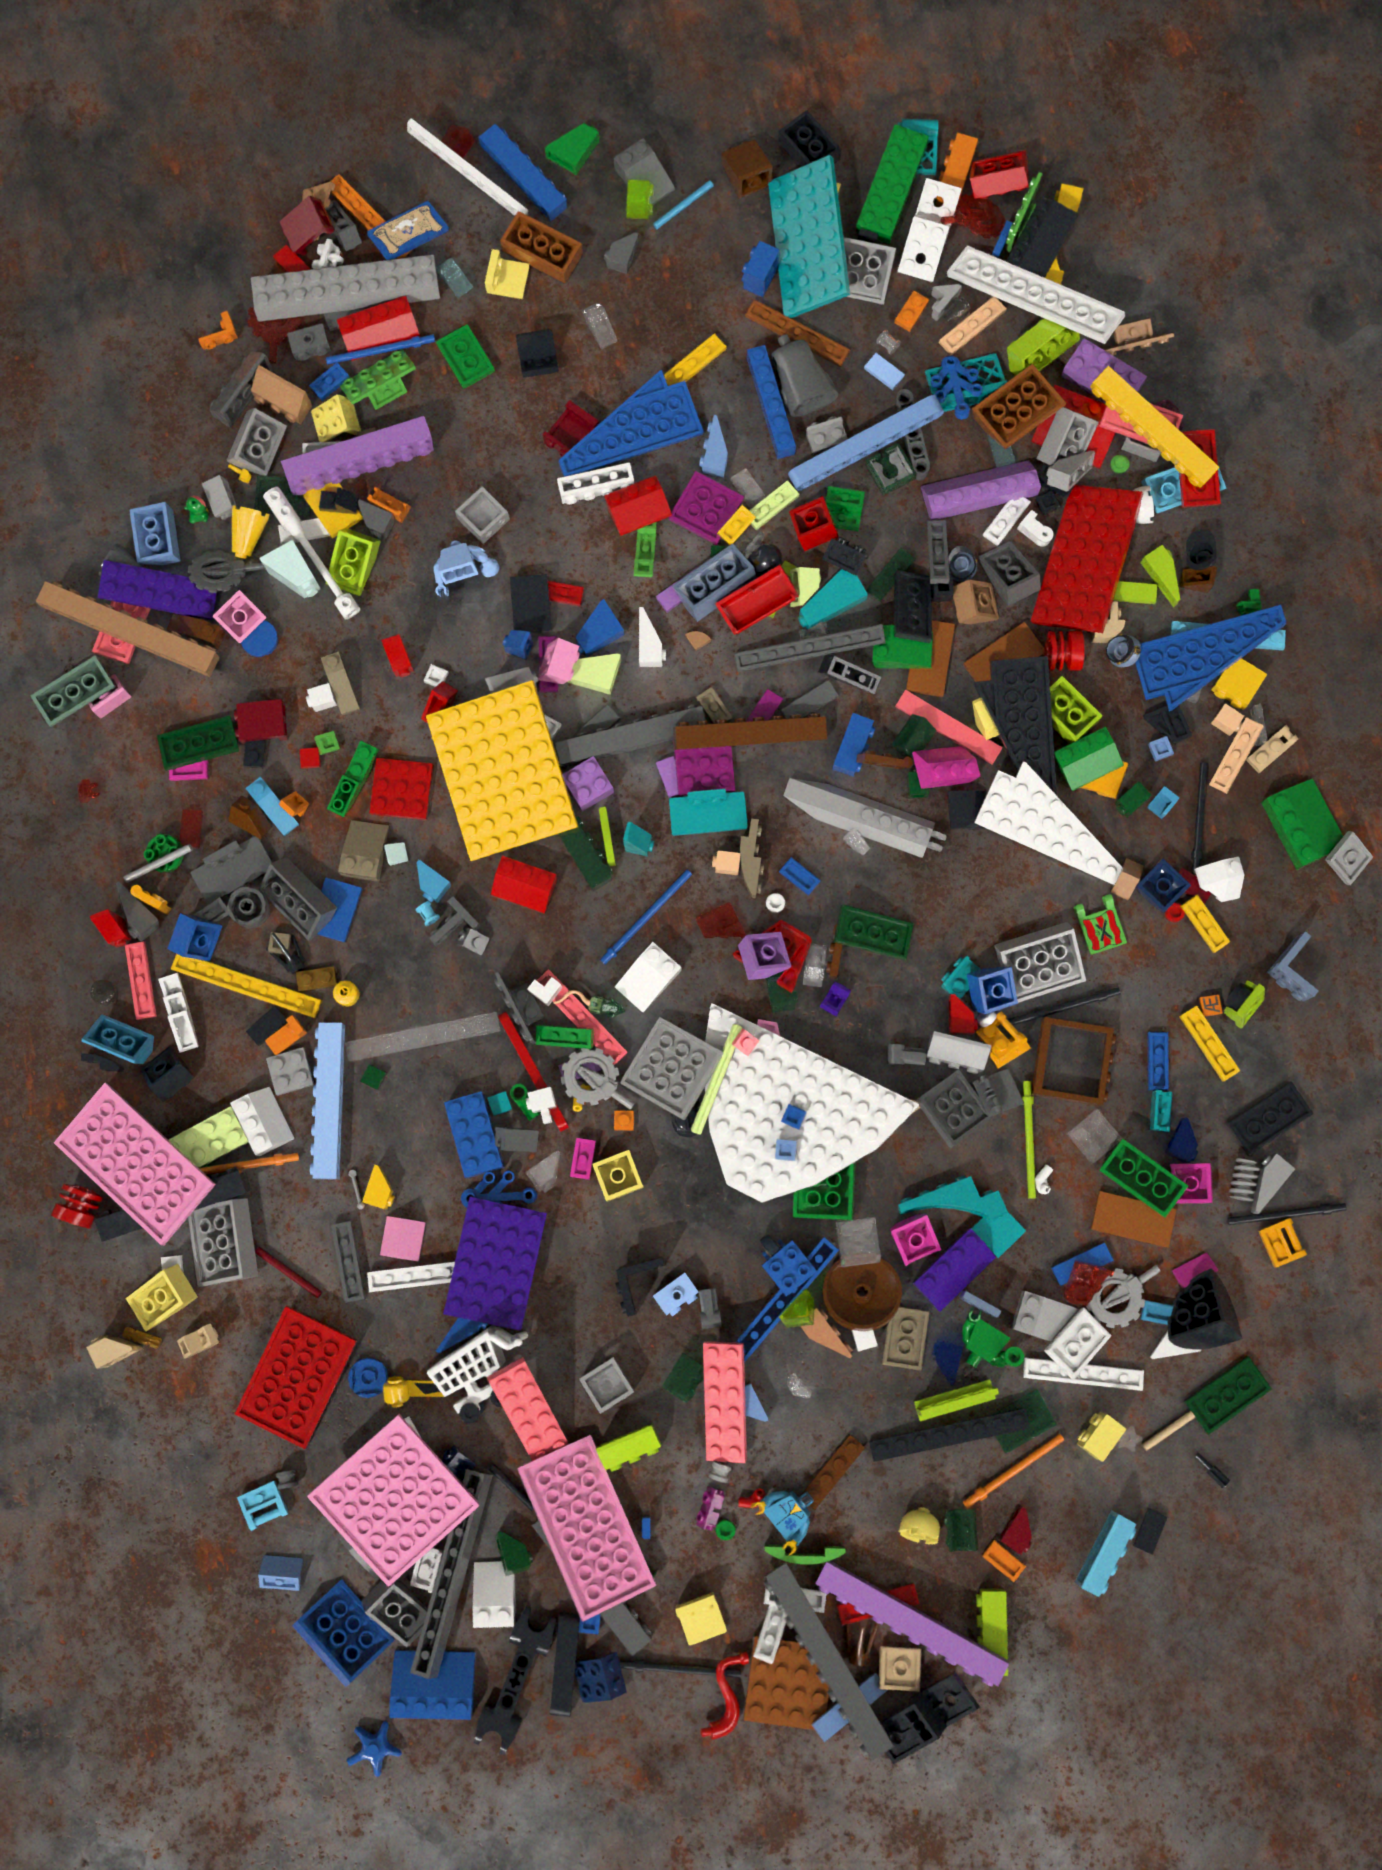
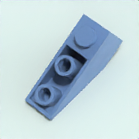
[699,415,728,478]

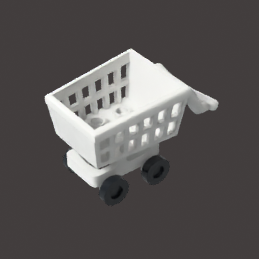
[427,1325,528,1424]

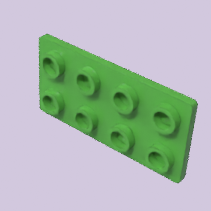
[1006,172,1042,252]
[340,349,416,410]

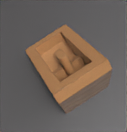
[1110,858,1144,900]

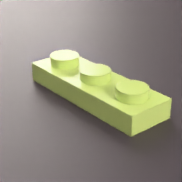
[749,480,799,530]

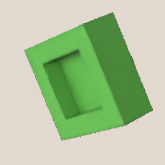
[314,731,340,755]

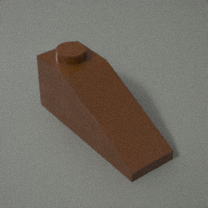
[166,613,226,650]

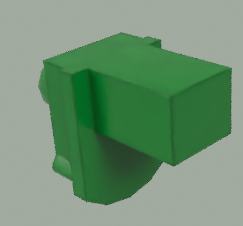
[1236,589,1262,616]

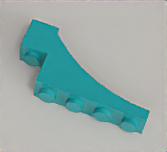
[898,1175,1008,1223]

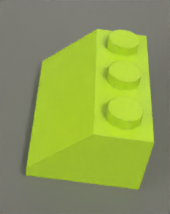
[596,1423,662,1472]

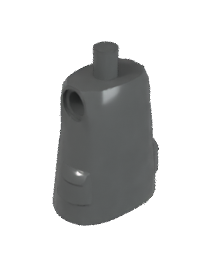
[771,335,838,417]

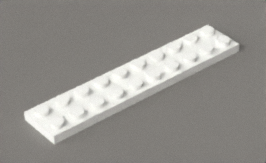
[947,246,1125,344]

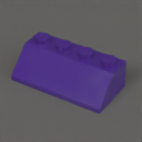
[912,1228,996,1312]

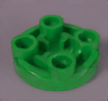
[144,834,184,873]

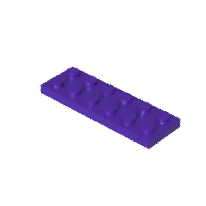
[97,560,216,621]

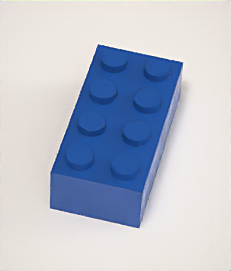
[444,1091,505,1179]

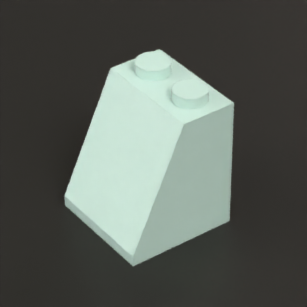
[260,540,320,598]

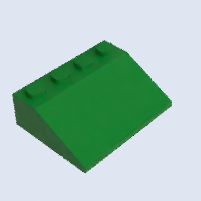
[1261,778,1343,870]
[793,1162,856,1221]

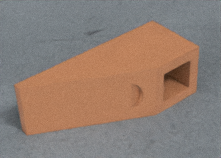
[797,1308,853,1358]

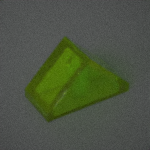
[779,1289,814,1328]

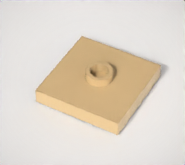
[879,1646,921,1691]

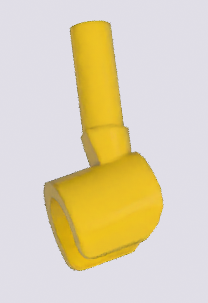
[228,464,251,483]

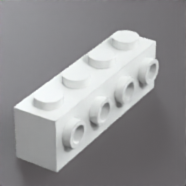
[557,463,634,504]

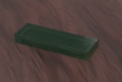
[866,548,916,602]

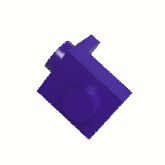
[820,982,851,1016]

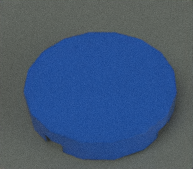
[241,621,278,657]
[348,1358,388,1398]

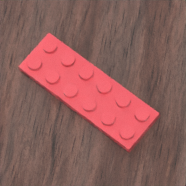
[703,1341,747,1463]
[487,1357,569,1461]

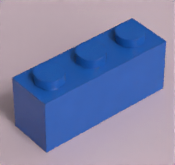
[832,713,876,777]

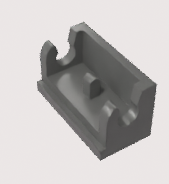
[495,1127,539,1152]

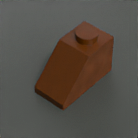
[228,795,271,839]

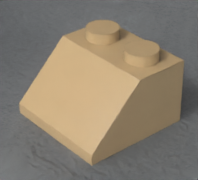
[87,1335,143,1369]

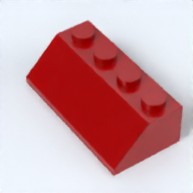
[336,296,420,361]

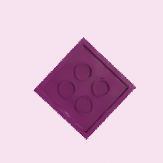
[668,471,744,545]
[673,739,735,795]

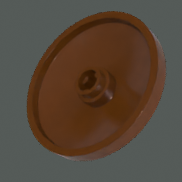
[823,1253,902,1331]

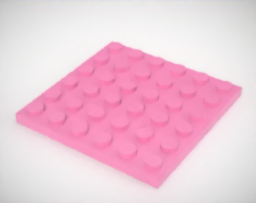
[307,1414,480,1587]

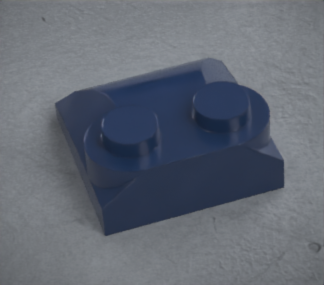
[1136,859,1191,913]

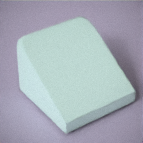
[384,843,409,865]

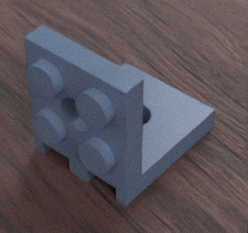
[1267,931,1319,1002]

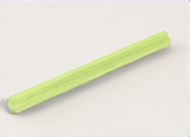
[691,1024,742,1134]

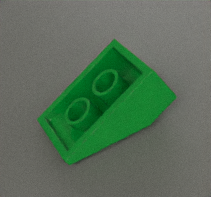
[872,625,933,669]

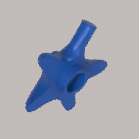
[346,1721,402,1777]

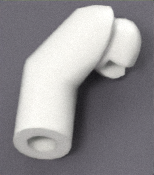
[1035,1165,1053,1194]

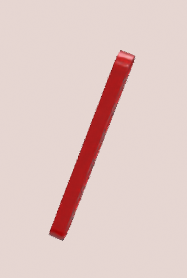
[498,1011,569,1132]

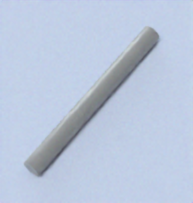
[123,844,193,883]

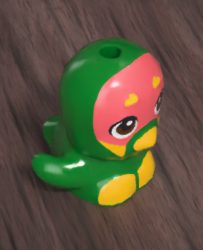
[184,495,209,524]

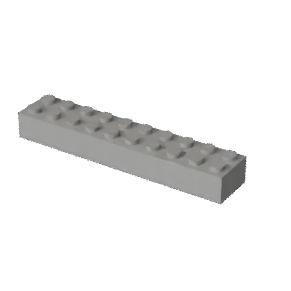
[251,255,440,322]

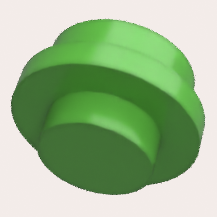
[1110,455,1129,473]

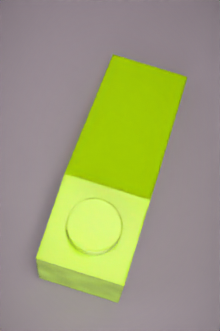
[1141,545,1180,607]

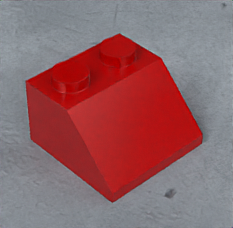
[789,497,839,551]

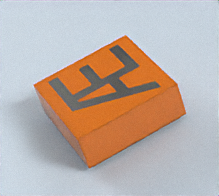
[1198,995,1223,1017]

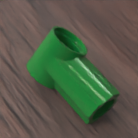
[510,1084,541,1121]

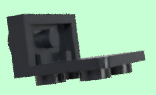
[516,329,559,378]

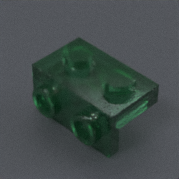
[944,1509,978,1552]

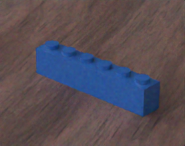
[479,124,567,222]
[747,345,796,459]

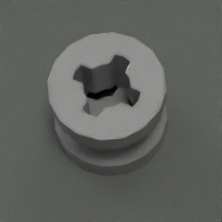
[709,1461,732,1483]

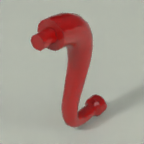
[700,1652,749,1740]

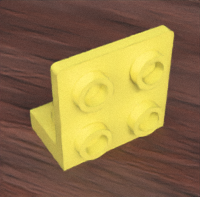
[485,249,529,299]
[311,394,361,442]
[675,1592,727,1645]

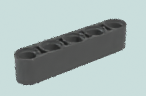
[895,389,930,480]

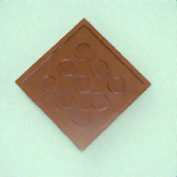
[743,1636,829,1730]

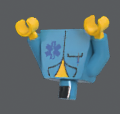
[751,1491,814,1555]

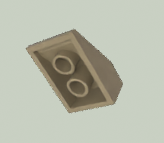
[338,820,389,882]

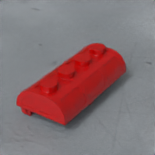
[715,564,799,635]

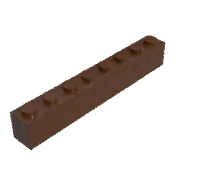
[673,713,827,750]

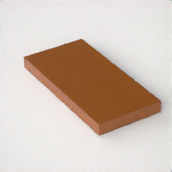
[906,620,955,697]
[963,622,1045,682]
[1091,1191,1177,1248]

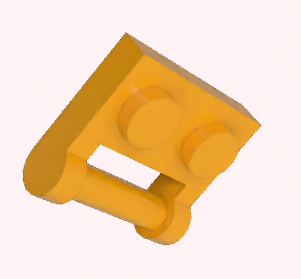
[131,885,172,915]
[976,1011,1028,1062]
[1258,1218,1307,1268]

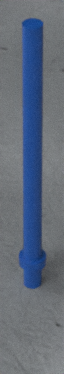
[600,870,692,965]

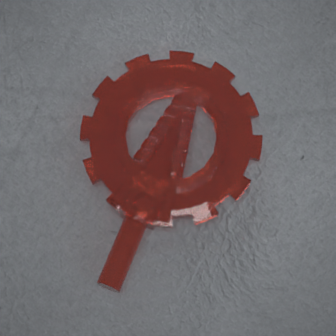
[941,193,1005,239]
[247,306,302,364]

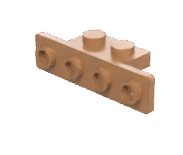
[1103,318,1174,355]

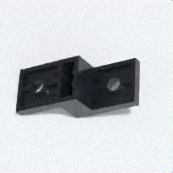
[880,1671,980,1764]

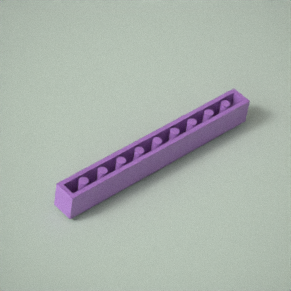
[816,1561,1009,1686]

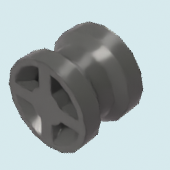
[275,1469,298,1489]

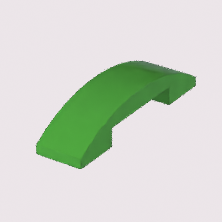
[634,522,657,577]
[764,1544,845,1564]

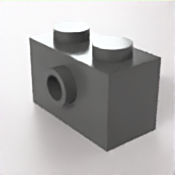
[287,324,331,361]

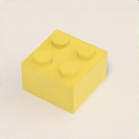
[592,1150,644,1202]
[1077,1412,1126,1462]

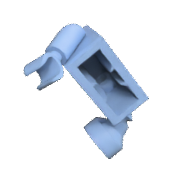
[433,541,500,597]

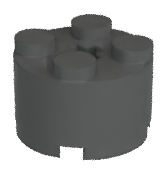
[227,887,270,928]

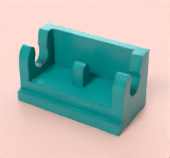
[1149,1090,1172,1132]

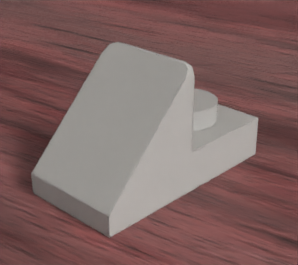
[931,284,962,321]

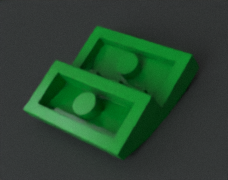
[826,486,865,532]

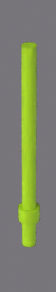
[1022,1081,1036,1199]

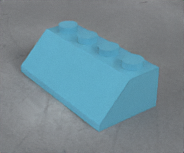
[1075,1510,1136,1597]

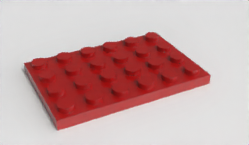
[235,1305,357,1449]

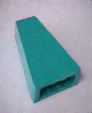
[798,569,868,631]

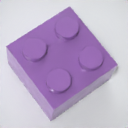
[562,756,614,812]

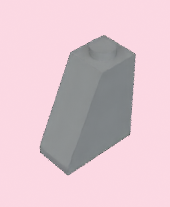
[485,667,538,694]

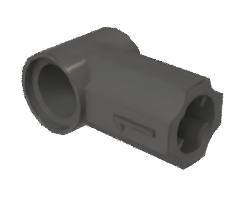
[887,1044,926,1066]
[699,1289,722,1329]

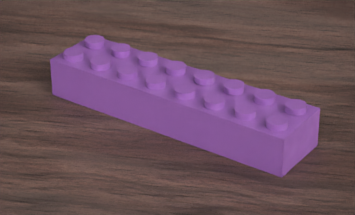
[281,416,434,495]

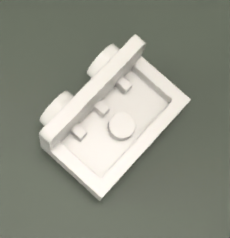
[410,1547,444,1593]

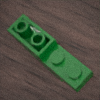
[327,741,379,817]

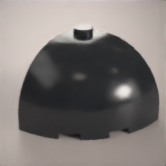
[1167,1268,1243,1350]

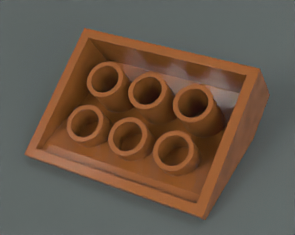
[972,364,1066,450]

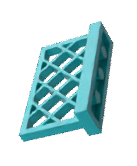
[925,353,1008,412]

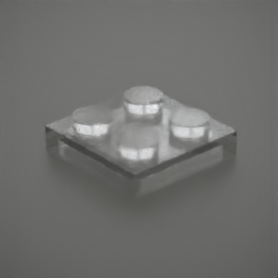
[1067,1109,1122,1164]

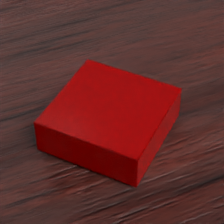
[300,747,321,769]

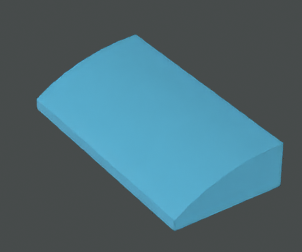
[1141,468,1226,514]

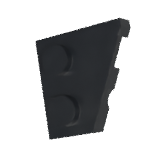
[1143,706,1192,744]

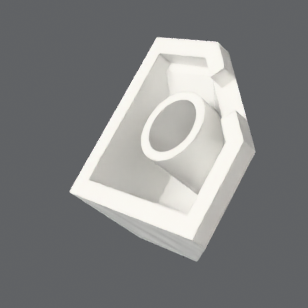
[1195,857,1244,902]

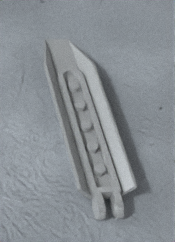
[783,778,947,858]

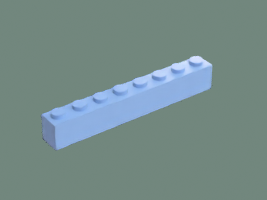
[310,1023,345,1179]

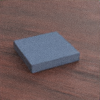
[959,1291,1001,1317]

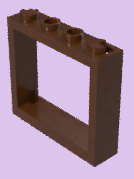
[1031,1017,1116,1106]

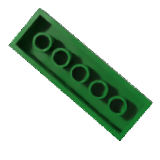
[856,124,929,245]

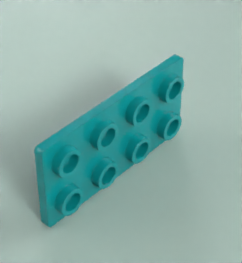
[669,789,748,836]

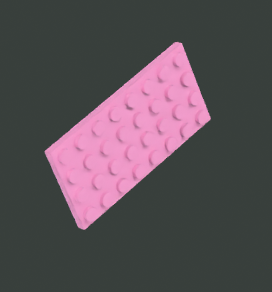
[54,1083,216,1245]
[517,1435,656,1621]

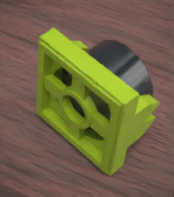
[1224,980,1265,1028]

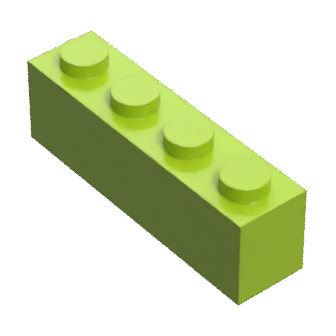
[976,1589,1008,1676]

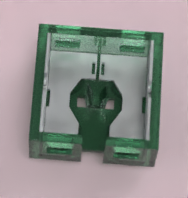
[865,443,917,496]

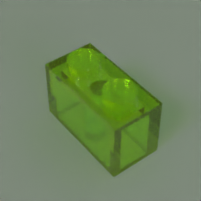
[626,179,654,219]

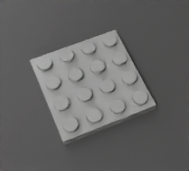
[620,1017,723,1120]

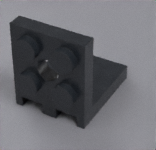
[615,1258,665,1317]

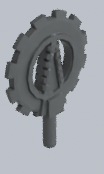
[188,550,266,593]

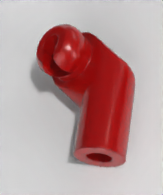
[738,1488,766,1508]

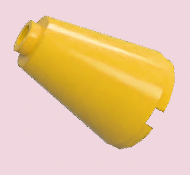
[232,505,269,559]

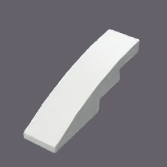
[158,973,199,1053]

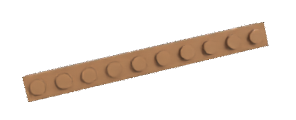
[36,581,220,677]

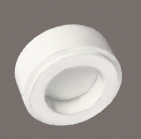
[766,893,785,913]
[977,1012,997,1027]

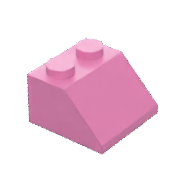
[213,590,267,644]
[537,638,580,684]

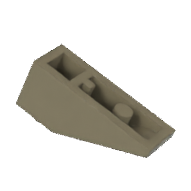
[321,652,360,715]

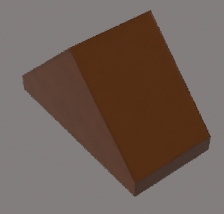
[1180,566,1217,593]

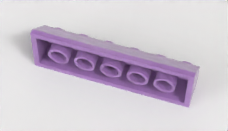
[921,460,1041,521]

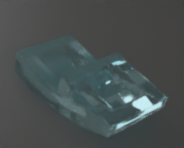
[436,258,473,298]

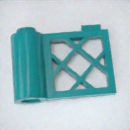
[898,119,938,175]

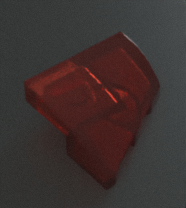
[696,901,746,938]
[1063,1260,1114,1306]

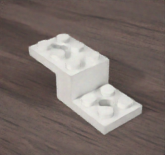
[898,178,962,282]

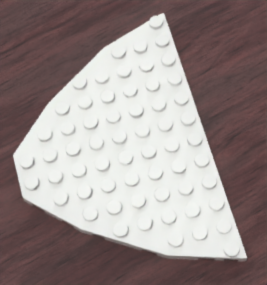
[705,1003,919,1203]

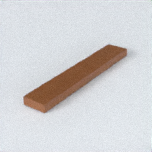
[745,299,850,367]

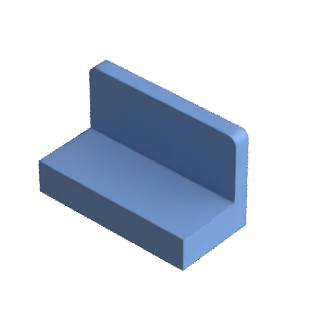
[258,1555,303,1591]

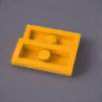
[1080,761,1128,799]

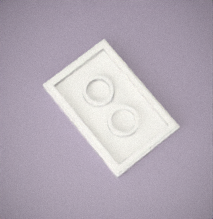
[1044,1307,1111,1379]

